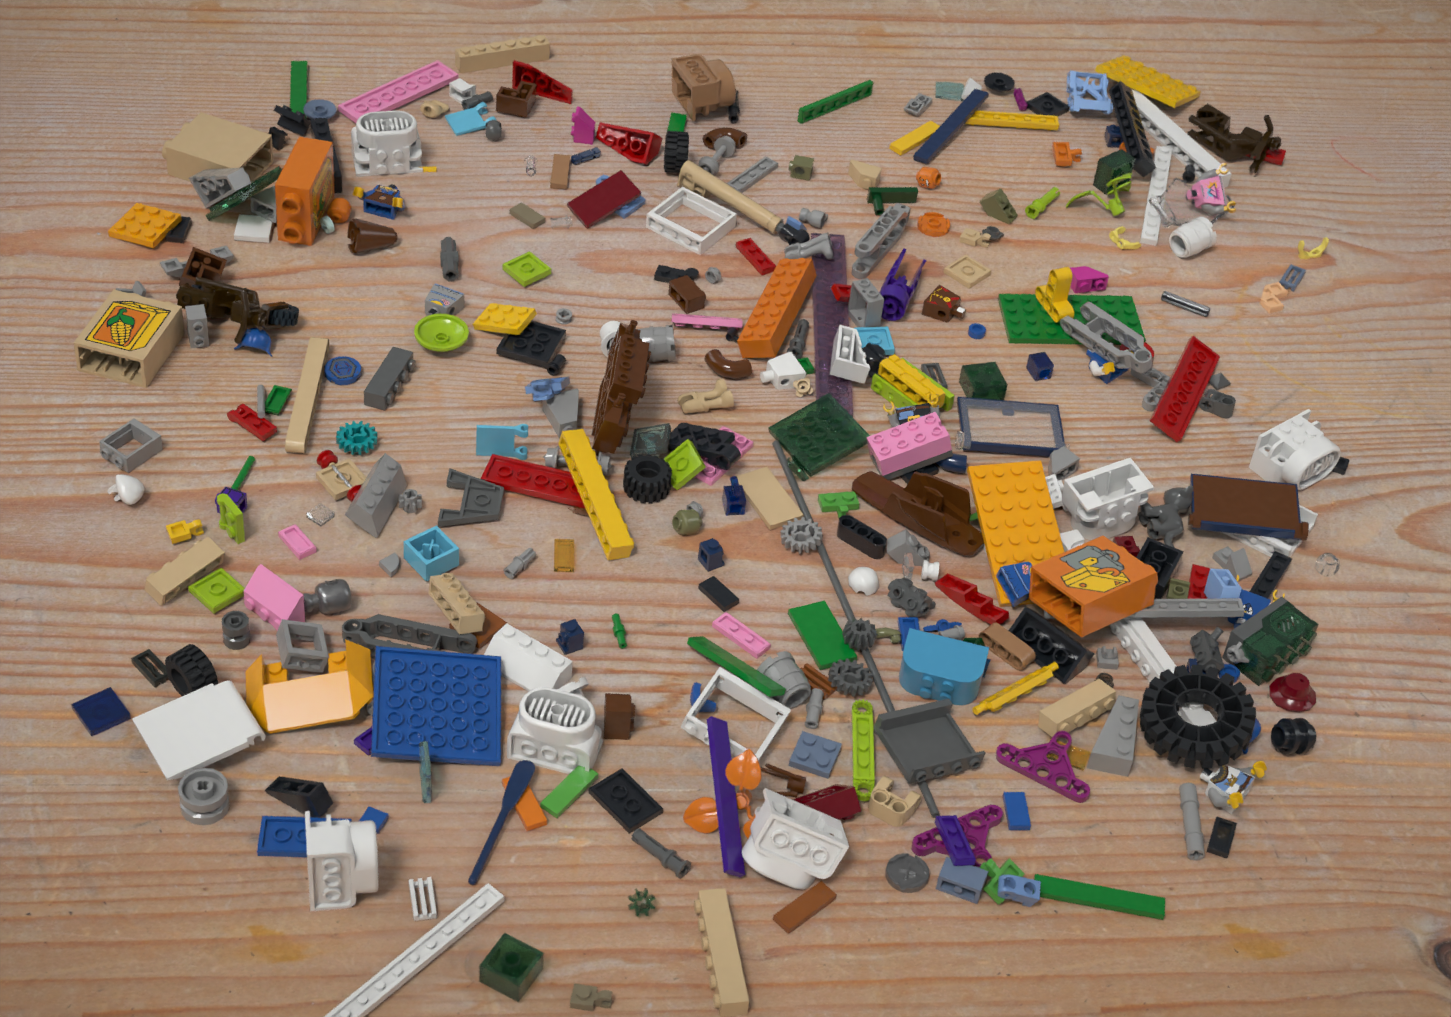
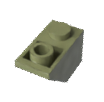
[980,188,1018,224]

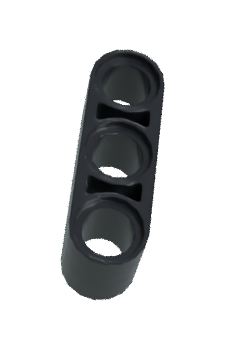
[837,515,887,559]

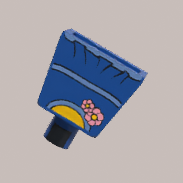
[996,562,1032,607]

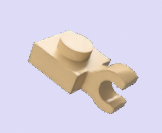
[959,228,991,248]

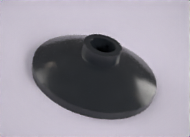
[984,73,1015,92]

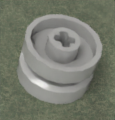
[178,768,230,825]

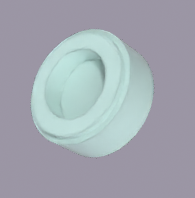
[320,216,335,234]

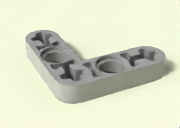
[1130,367,1170,412]

